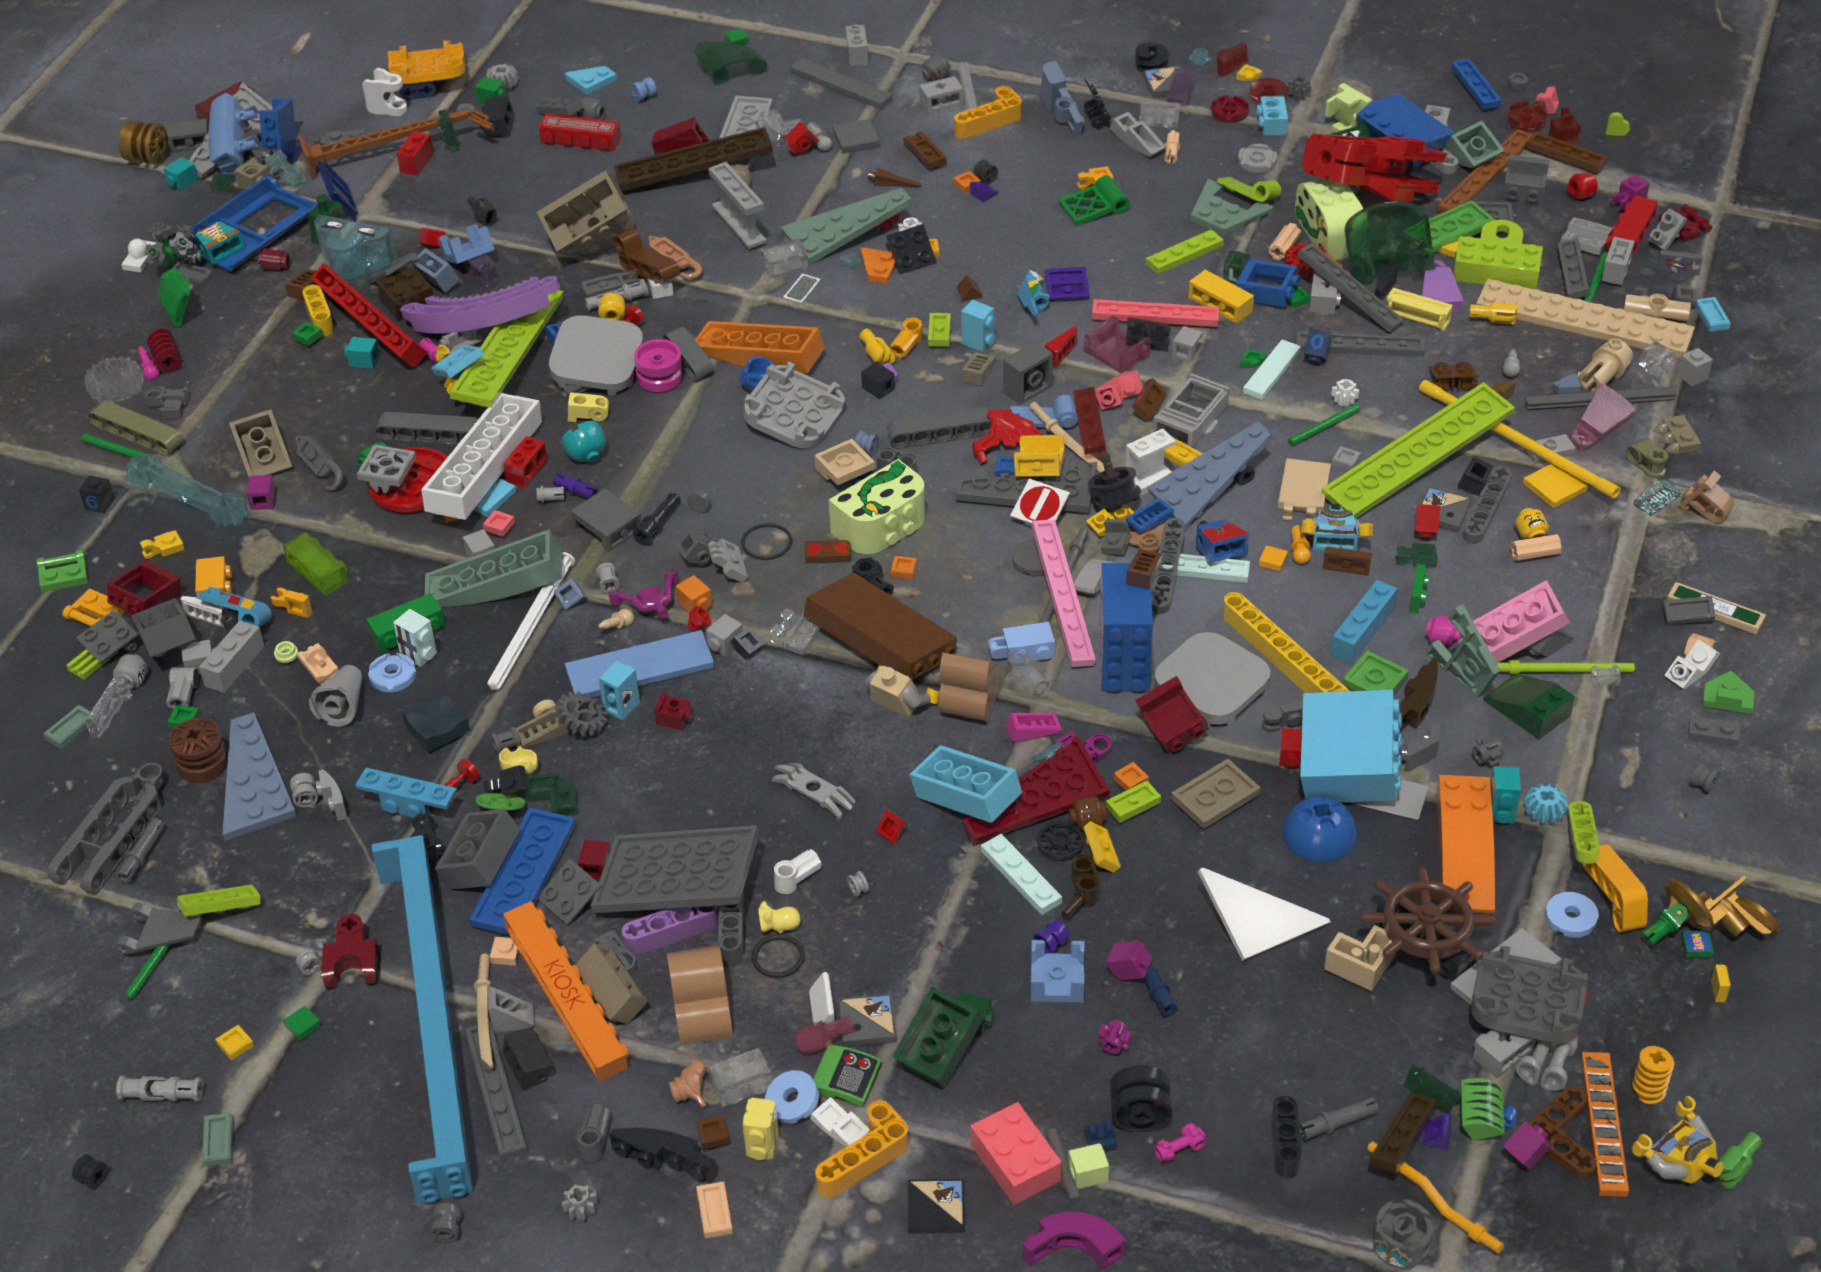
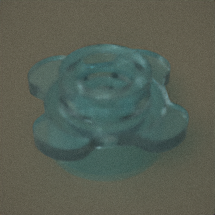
[1189,49,1211,66]

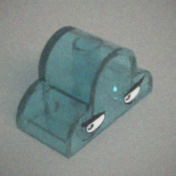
[315,215,398,283]

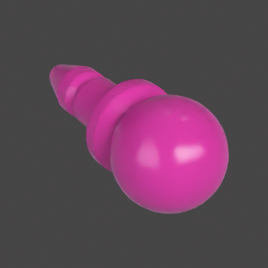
[139,346,160,380]

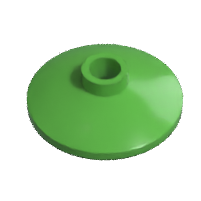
[475,793,525,812]

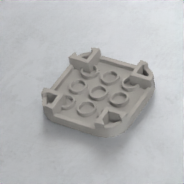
[549,316,643,395]
[743,362,846,449]
[1154,632,1270,728]

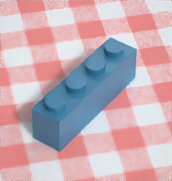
[1330,580,1398,665]

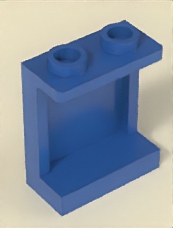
[259,98,296,150]

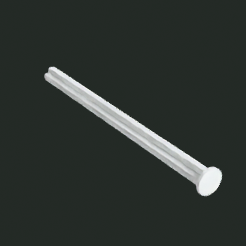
[487,552,575,690]

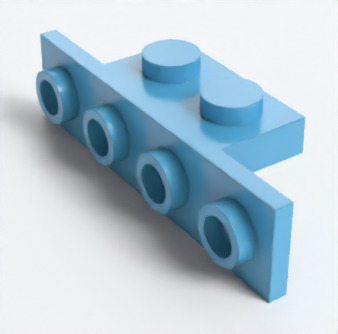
[355,768,457,818]

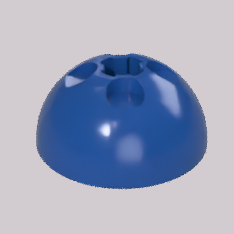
[1282,796,1357,862]

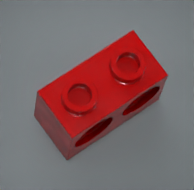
[503,436,548,489]

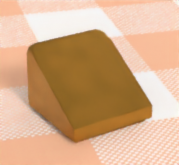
[1491,382,1515,400]

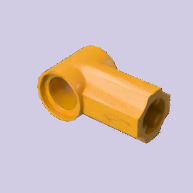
[889,317,922,359]

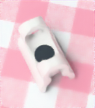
[362,68,407,116]

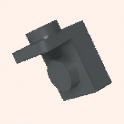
[1101,519,1131,555]

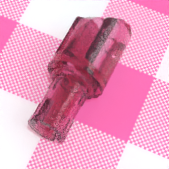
[795,1015,854,1054]

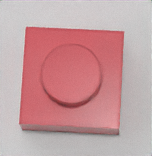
[483,510,515,537]

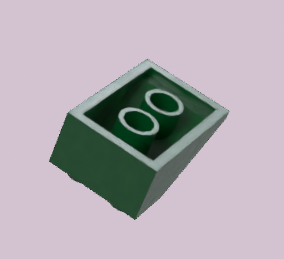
[1483,674,1575,740]

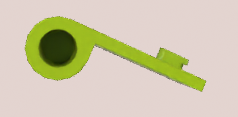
[1217,177,1281,202]

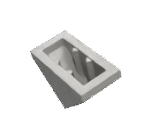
[488,987,534,1033]

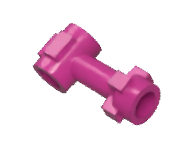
[1154,1123,1207,1162]

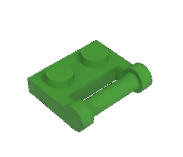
[37,549,88,593]

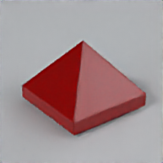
[876,809,906,844]

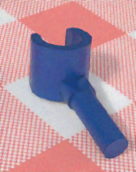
[1503,1106,1517,1128]

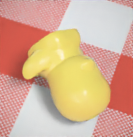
[758,901,801,934]

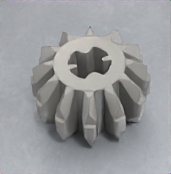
[486,63,518,91]

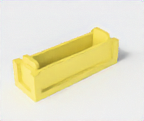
[1387,288,1453,331]

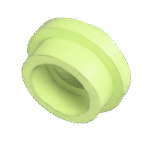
[274,641,298,663]

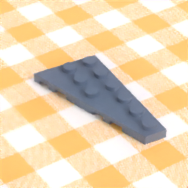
[1147,421,1272,531]

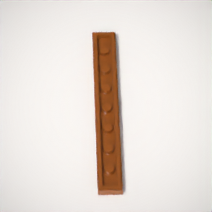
[1436,129,1532,214]

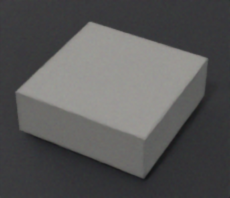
[1331,446,1361,471]

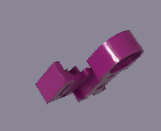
[1054,731,1112,762]

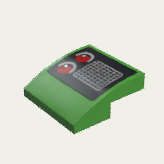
[813,1045,881,1107]

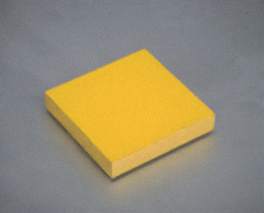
[1523,464,1588,509]

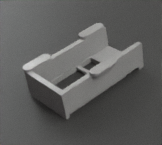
[1150,373,1229,447]

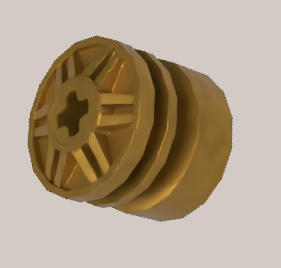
[119,120,168,165]

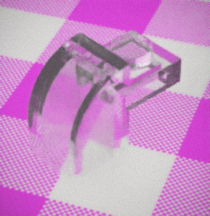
[755,109,802,146]

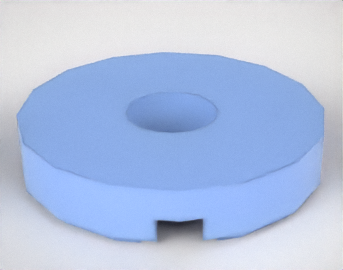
[368,653,416,692]
[1545,892,1599,938]
[765,1070,819,1124]

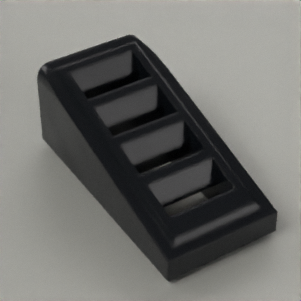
[1374,264,1398,301]

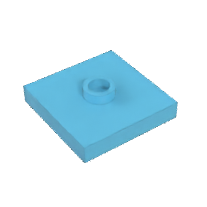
[431,345,484,378]
[473,478,516,517]

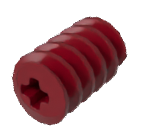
[147,328,183,373]

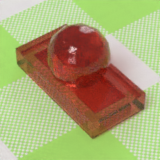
[1216,43,1249,76]

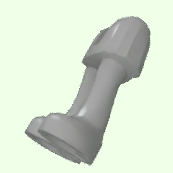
[1515,1035,1578,1091]

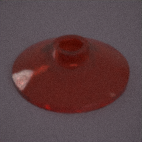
[1249,78,1288,100]

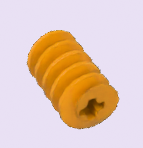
[1632,1046,1675,1104]

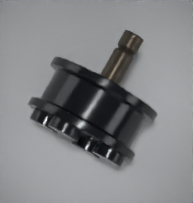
[1088,453,1141,511]

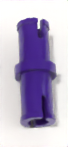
[553,472,598,499]

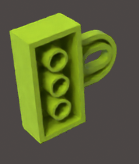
[1453,220,1543,289]

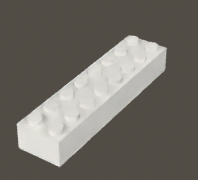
[421,393,542,520]

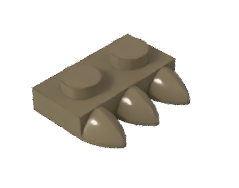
[1653,415,1702,454]

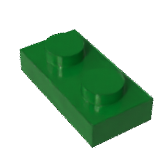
[1409,564,1429,614]

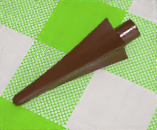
[867,167,921,187]

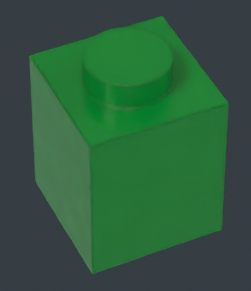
[475,77,507,104]

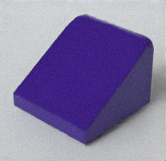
[970,182,998,202]

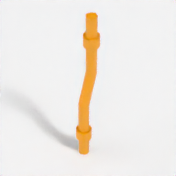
[1367,1141,1504,1253]

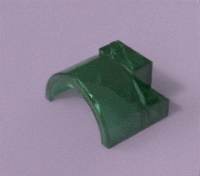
[1344,202,1435,282]

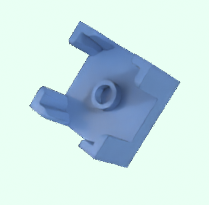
[438,224,495,263]
[1031,940,1084,1003]

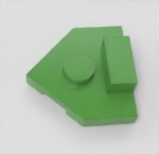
[1702,671,1754,714]

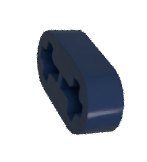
[399,81,435,100]

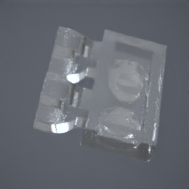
[771,608,822,655]

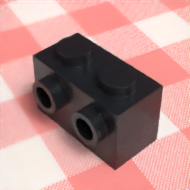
[480,95,514,137]

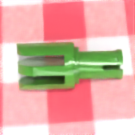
[1718,1132,1763,1189]

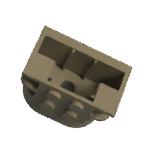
[537,170,634,255]

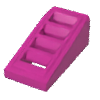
[1006,713,1062,742]

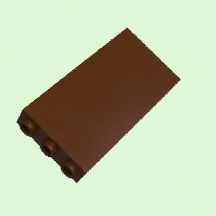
[804,573,958,680]

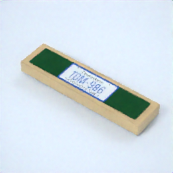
[1667,582,1766,635]

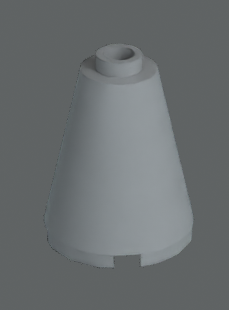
[309,665,362,727]

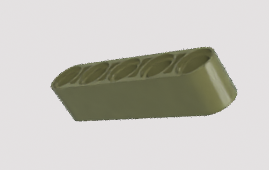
[88,400,183,456]

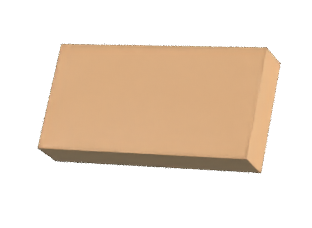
[696,1181,733,1239]

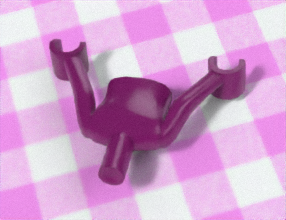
[608,568,679,618]

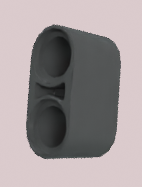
[877,447,917,473]

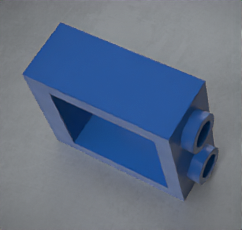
[1236,259,1300,307]

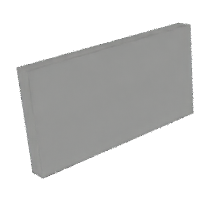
[1450,928,1562,1005]

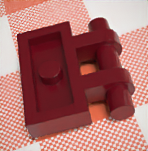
[1658,204,1712,243]

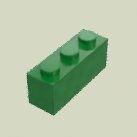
[366,593,445,652]

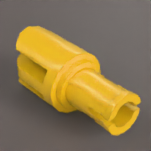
[1469,302,1518,325]
[859,329,895,365]

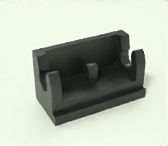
[503,1027,552,1091]

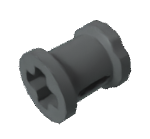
[491,726,521,755]

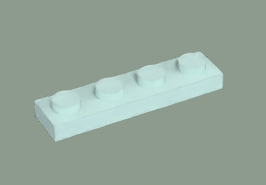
[981,834,1062,915]

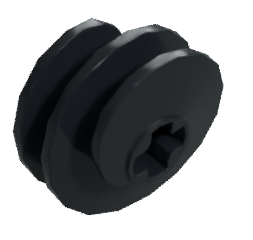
[1135,42,1169,72]

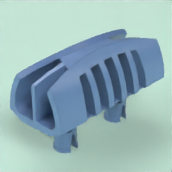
[209,93,259,176]

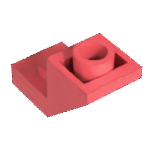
[1094,370,1143,410]

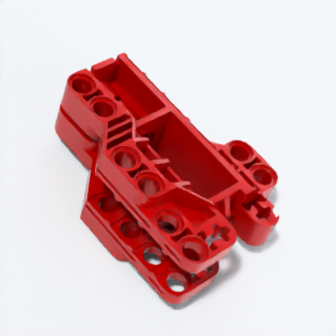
[1302,133,1447,202]

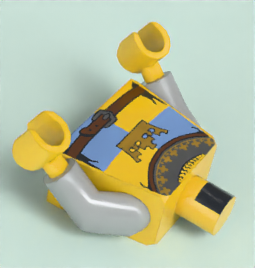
[1632,1096,1723,1183]

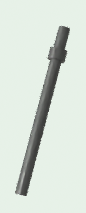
[1039,528,1088,623]

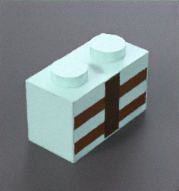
[393,609,437,667]

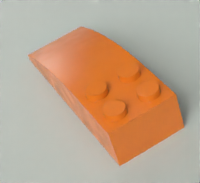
[695,321,825,374]
[1436,775,1495,913]

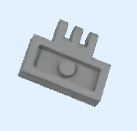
[708,538,748,583]

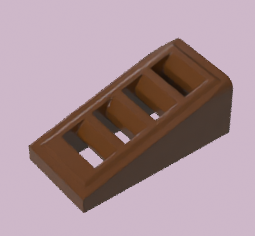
[285,269,317,300]
[1126,549,1162,589]

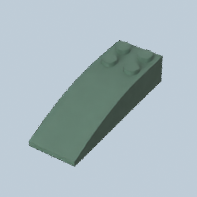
[425,529,562,607]

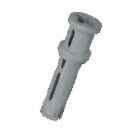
[585,278,649,311]

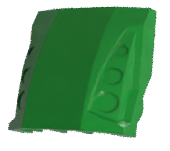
[157,268,190,328]

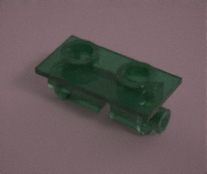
[1403,1064,1462,1115]

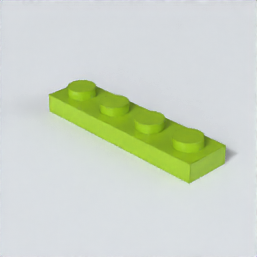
[1146,229,1224,275]

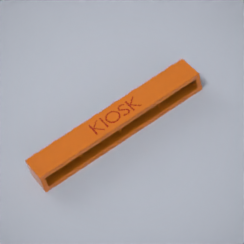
[503,901,629,1082]

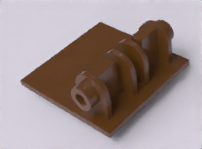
[1428,362,1479,390]

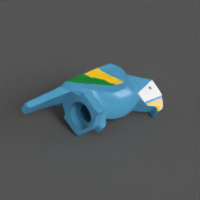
[1017,270,1050,317]

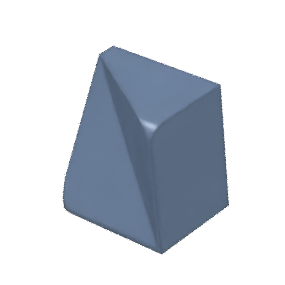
[1552,373,1581,395]
[553,578,588,610]

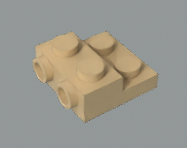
[814,439,875,485]

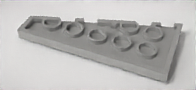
[189,83,272,179]

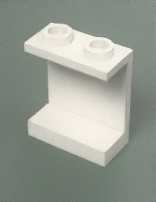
[1125,429,1176,496]

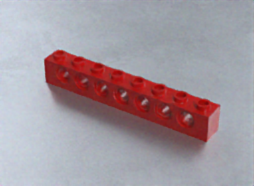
[311,262,428,368]

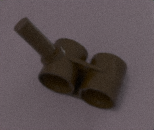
[1061,854,1099,918]

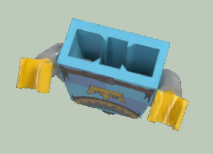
[1301,504,1373,551]

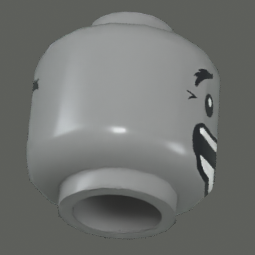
[113,654,149,689]

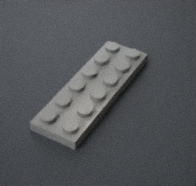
[719,96,773,170]

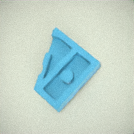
[565,66,617,95]

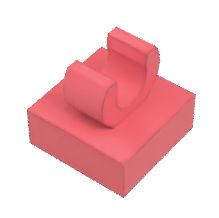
[1536,87,1559,114]

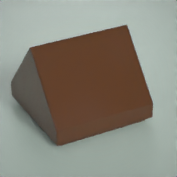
[957,275,982,301]

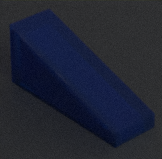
[280,140,307,165]

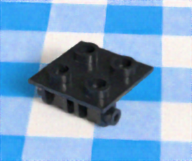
[1083,79,1111,128]
[886,224,937,274]
[1126,317,1171,346]

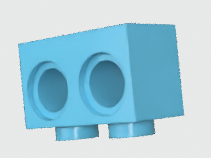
[1257,96,1288,136]

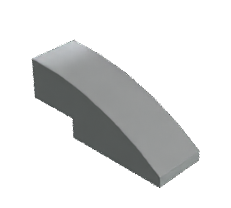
[1110,112,1166,157]

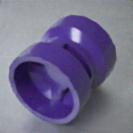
[1033,919,1070,954]

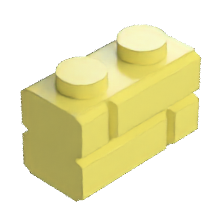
[743,1098,779,1160]

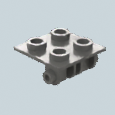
[76,610,139,664]
[538,858,601,925]

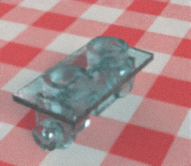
[264,148,303,187]

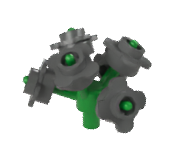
[145,222,204,268]

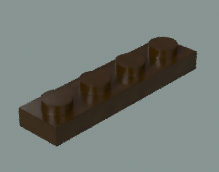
[1370,1092,1437,1173]

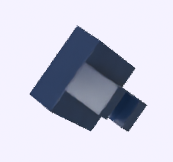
[1084,1120,1117,1152]

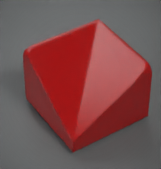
[419,227,446,246]

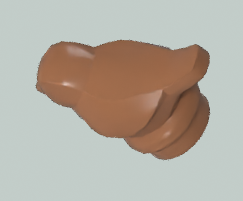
[668,1059,706,1109]

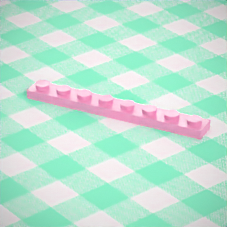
[1031,520,1096,667]

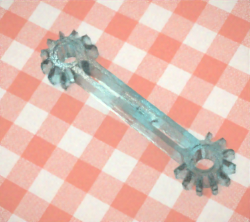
[126,452,247,527]

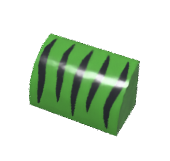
[1461,1078,1504,1141]

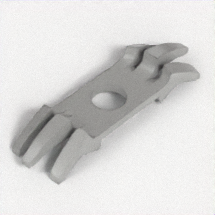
[772,763,856,819]

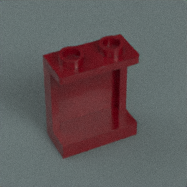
[1135,676,1209,754]

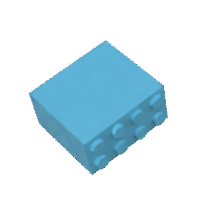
[1300,690,1402,802]

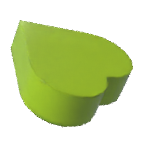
[1605,112,1630,136]

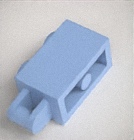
[988,622,1055,665]

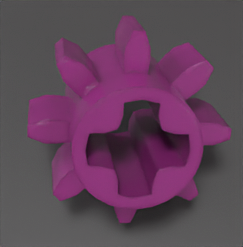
[1098,1020,1132,1054]

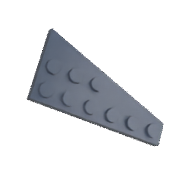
[222,712,296,841]

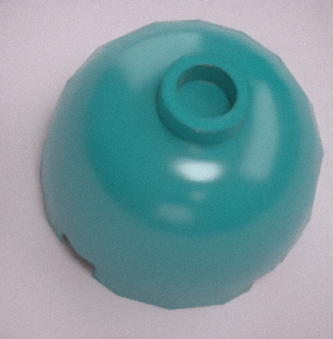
[561,421,606,462]

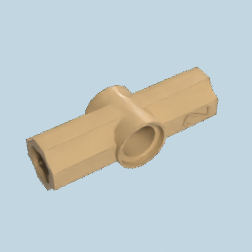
[1624,294,1691,321]

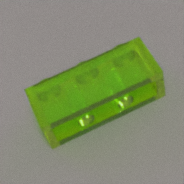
[283,532,348,596]

